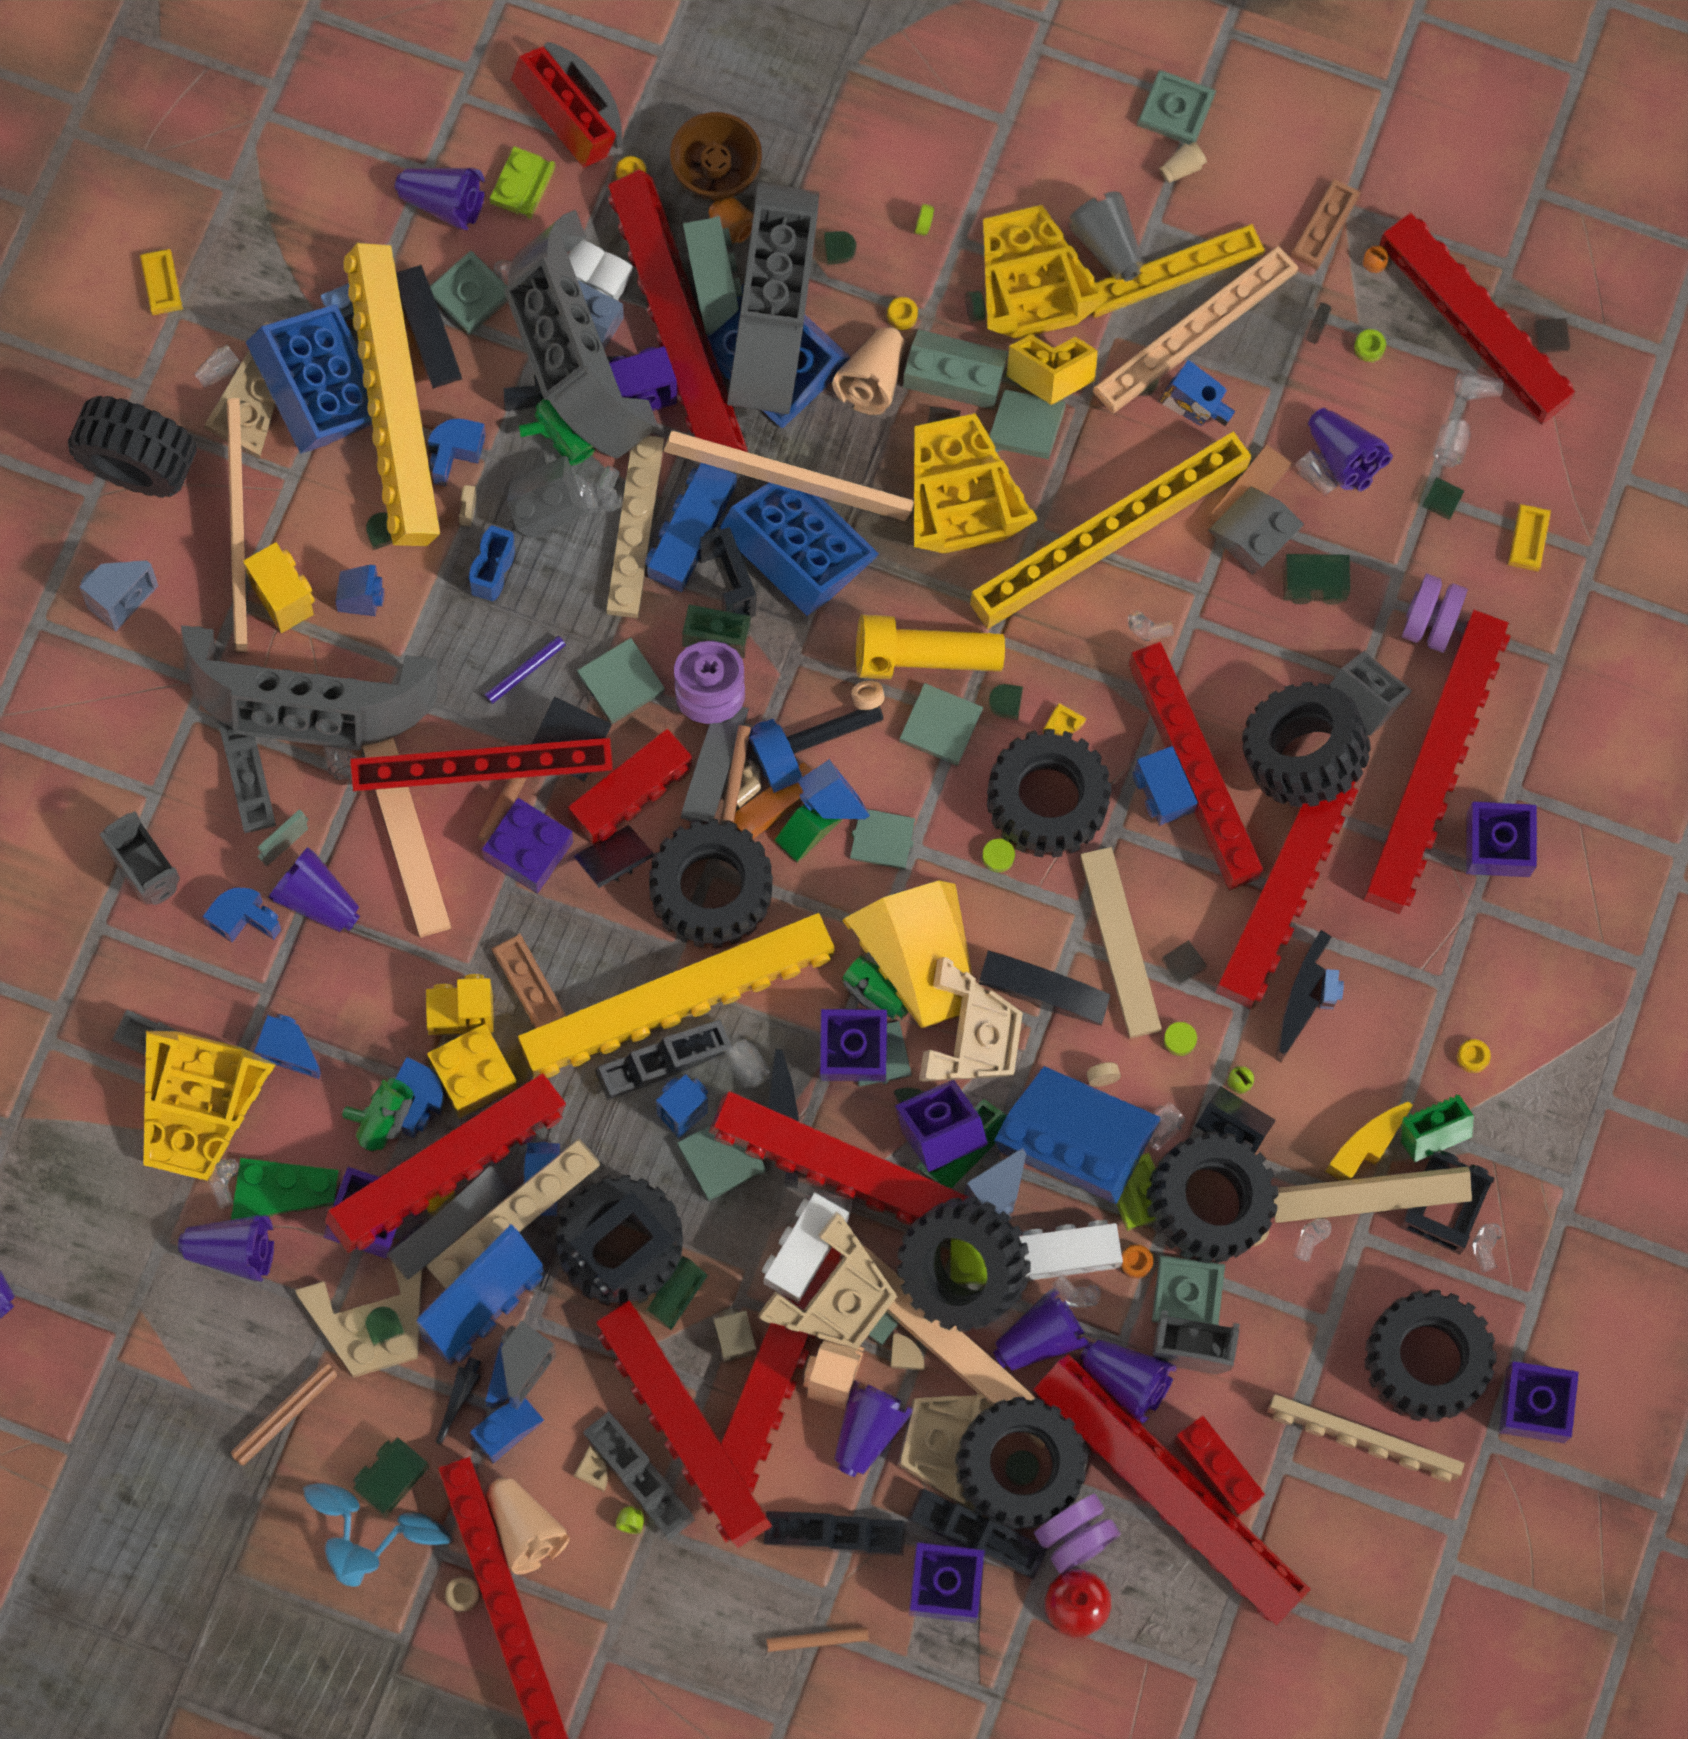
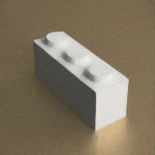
[762,1193,849,1304]
[1019,1220,1123,1281]

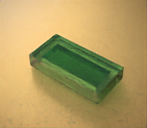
[646,1256,708,1330]

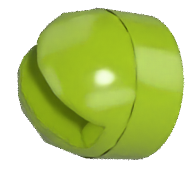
[1227,1066,1254,1094]
[615,1506,644,1534]

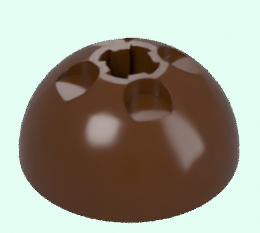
[670,112,762,201]

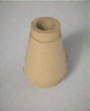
[1159,142,1207,183]

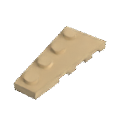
[204,322,275,459]

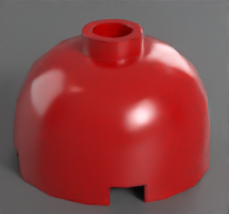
[1044,1569,1112,1638]

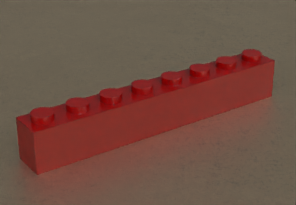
[1379,212,1575,425]
[1128,641,1263,891]
[350,738,613,792]
[1215,781,1359,1009]
[325,1073,566,1253]
[708,1091,969,1226]
[721,1247,842,1493]
[596,1300,772,1548]

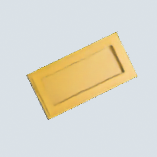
[140,249,183,315]
[1508,504,1551,572]

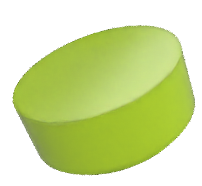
[915,203,934,236]
[1354,329,1386,362]
[982,839,1015,873]
[1164,1022,1197,1056]

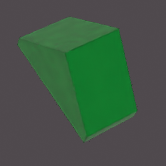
[774,805,842,863]

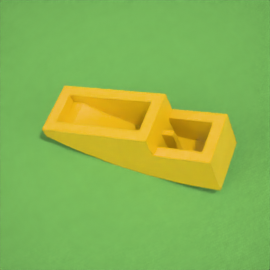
[1325,1102,1413,1181]

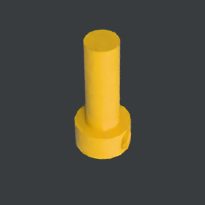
[856,614,1005,679]

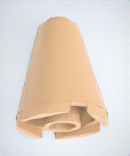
[832,327,905,415]
[486,1478,570,1575]

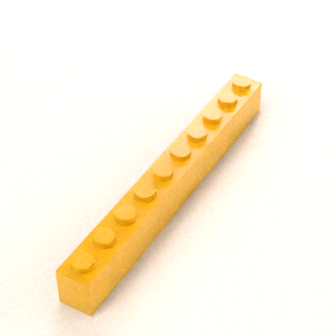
[344,243,440,546]
[970,431,1251,630]
[518,913,834,1078]

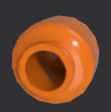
[708,197,753,243]

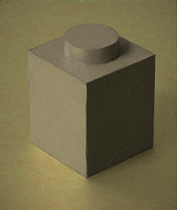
[714,1308,756,1363]

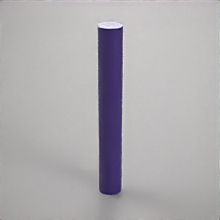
[484,636,566,704]

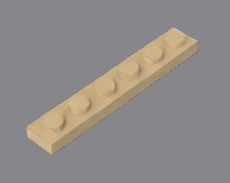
[607,436,664,618]
[426,1138,600,1289]
[1267,1395,1465,1482]

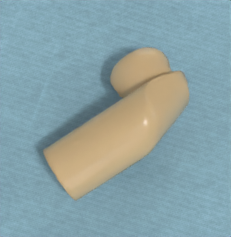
[736,760,761,808]

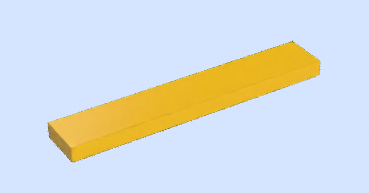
[1092,224,1265,318]

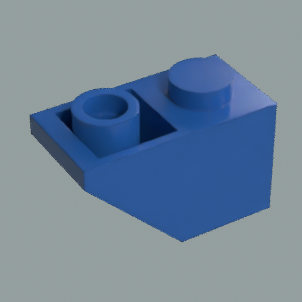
[335,564,385,617]

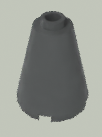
[1068,191,1143,281]

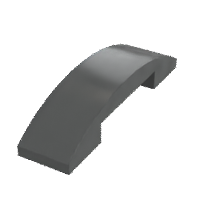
[544,41,622,149]
[218,720,276,834]

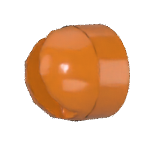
[1363,246,1389,273]

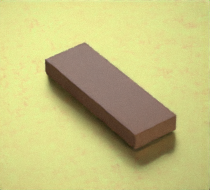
[1291,178,1361,270]
[1210,445,1292,521]
[492,934,566,1029]

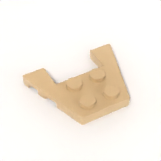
[919,957,1023,1081]
[758,1211,897,1349]
[296,1262,422,1378]
[898,1394,992,1519]

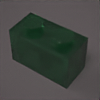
[1283,554,1351,605]
[682,604,751,659]
[353,1437,430,1519]

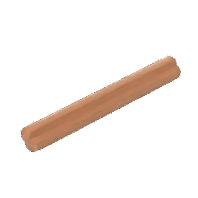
[231,1362,337,1466]

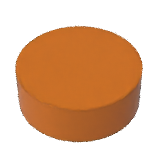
[1120,1244,1153,1279]

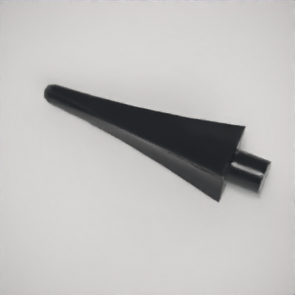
[436,1356,481,1445]

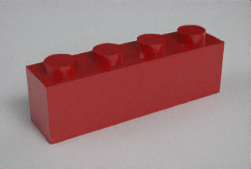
[510,46,617,168]
[568,728,692,844]

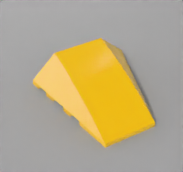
[983,205,1108,339]
[914,413,1037,554]
[842,880,973,1028]
[143,1031,275,1181]

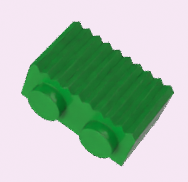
[1401,1094,1474,1162]

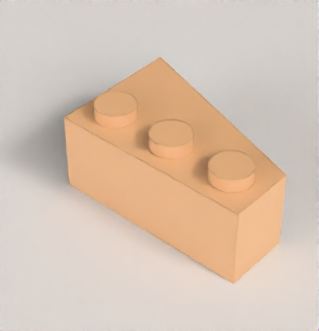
[803,1340,865,1409]

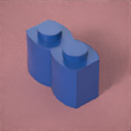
[469,525,515,602]

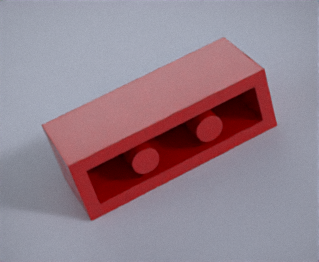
[1173,1415,1266,1518]

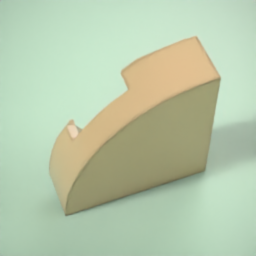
[459,485,477,527]
[891,1333,924,1371]
[574,1446,608,1492]

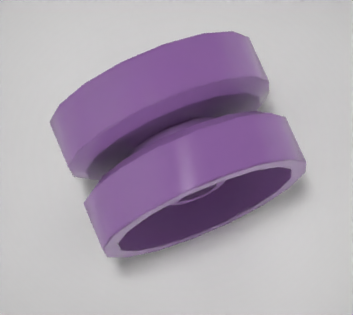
[1401,573,1468,653]
[674,641,745,724]
[1034,1494,1121,1574]

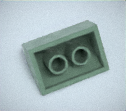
[683,216,743,335]
[903,329,1009,410]

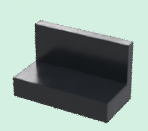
[1195,1086,1276,1154]

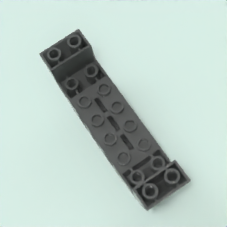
[727,182,819,414]
[504,210,659,459]
[181,625,437,751]

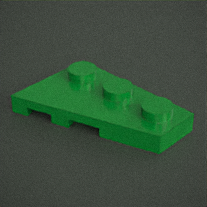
[231,1158,340,1220]

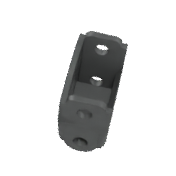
[99,811,180,905]
[1152,1310,1240,1374]

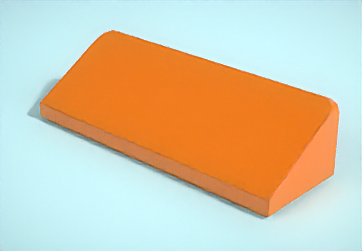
[733,762,812,839]

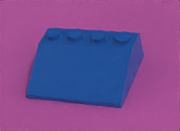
[708,284,851,428]
[245,304,373,454]
[720,482,879,616]
[994,1066,1161,1204]
[416,1224,543,1366]

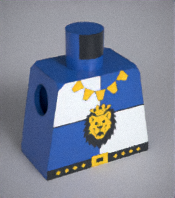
[1158,360,1235,426]

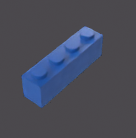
[645,463,737,593]

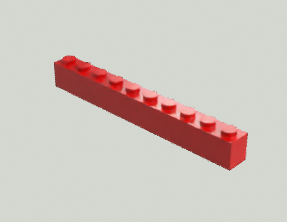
[608,169,748,452]
[1363,609,1511,914]
[1033,1354,1311,1626]
[438,1456,568,1739]

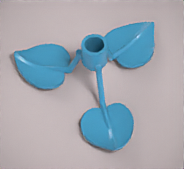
[303,1483,454,1587]

